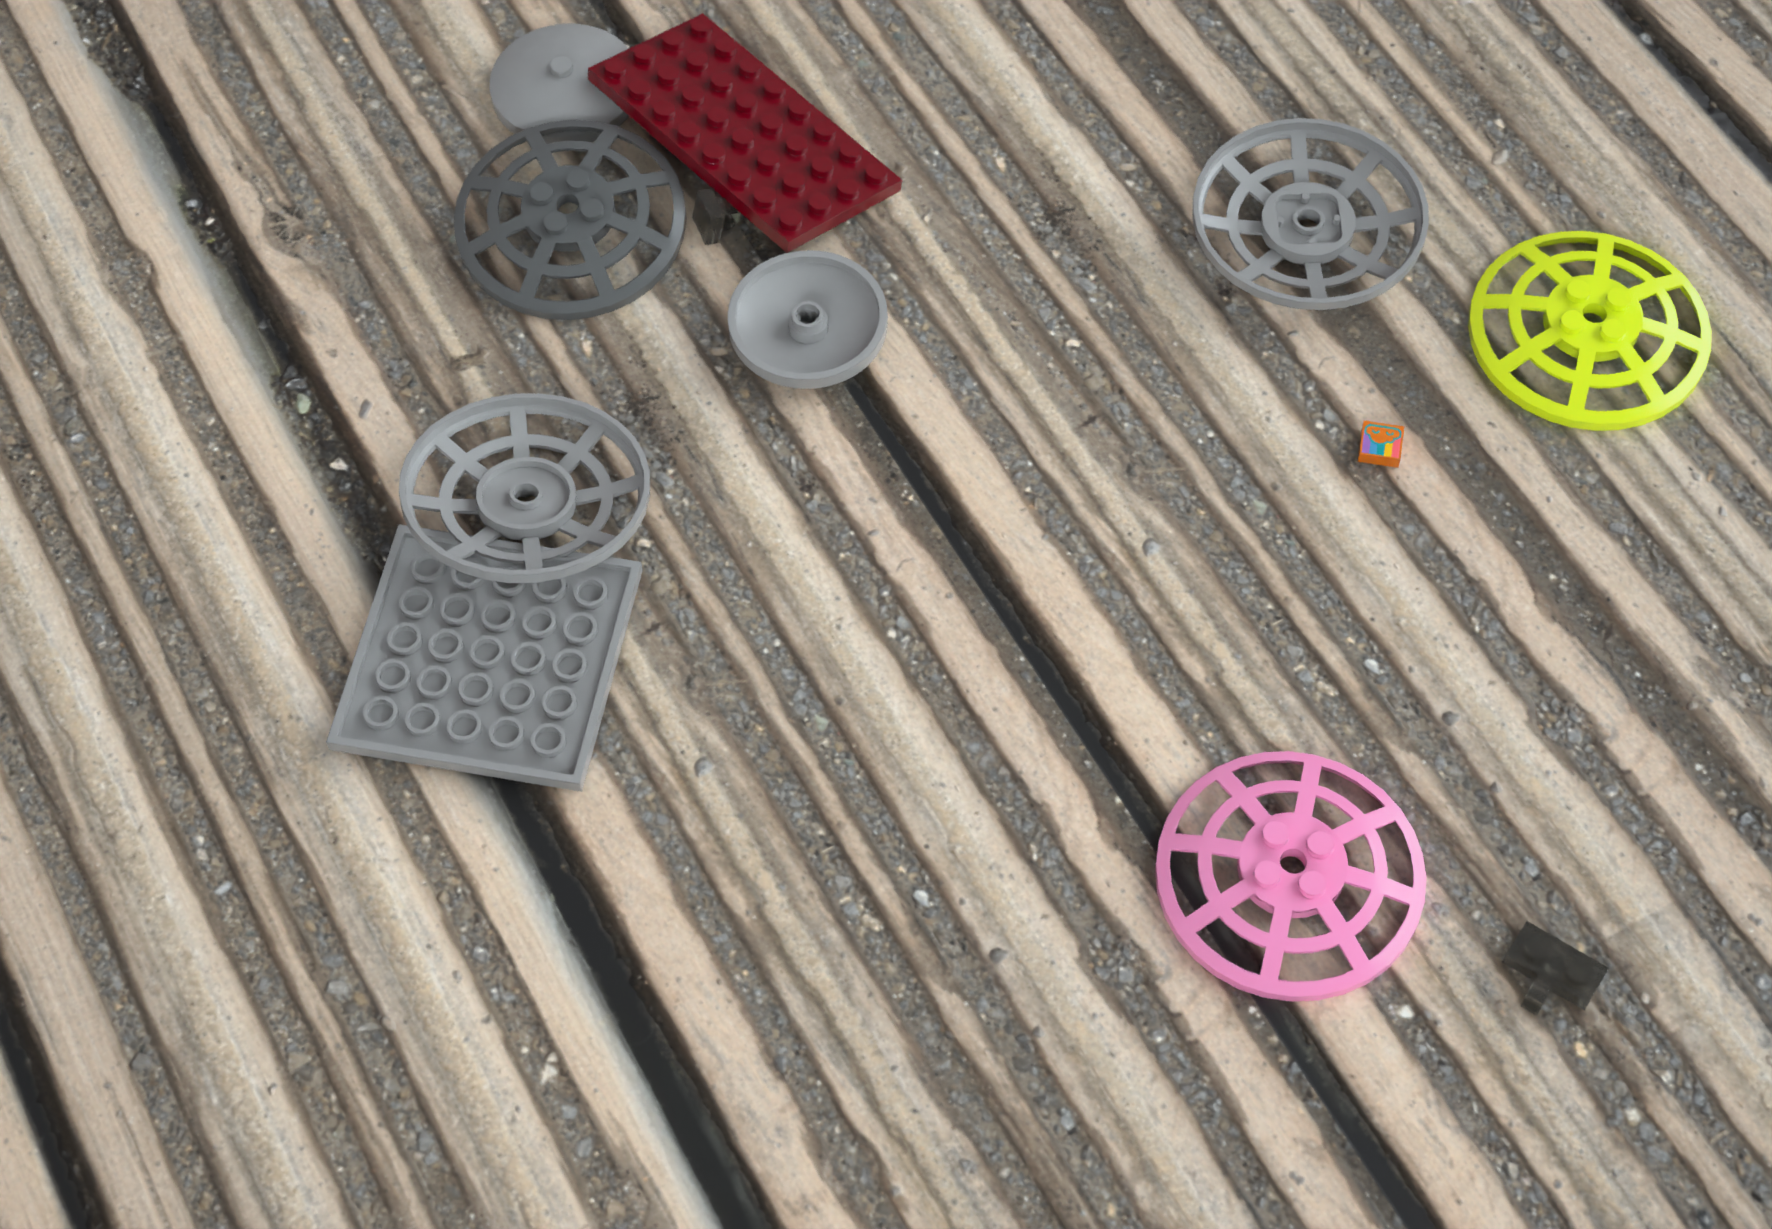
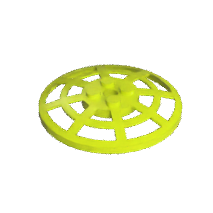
[1468,231,1712,431]

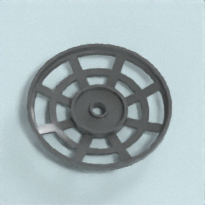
[454,120,687,320]

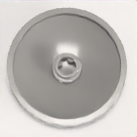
[489,23,629,144]
[728,250,888,389]

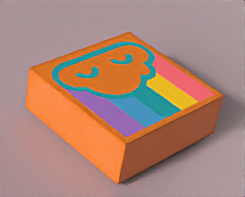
[1357,420,1404,468]

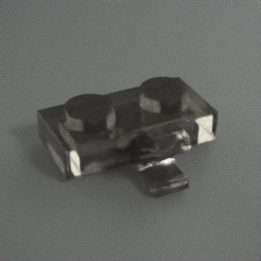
[1502,921,1609,1016]

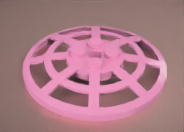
[1155,751,1426,1002]

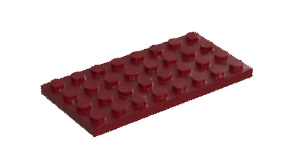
[588,13,902,253]

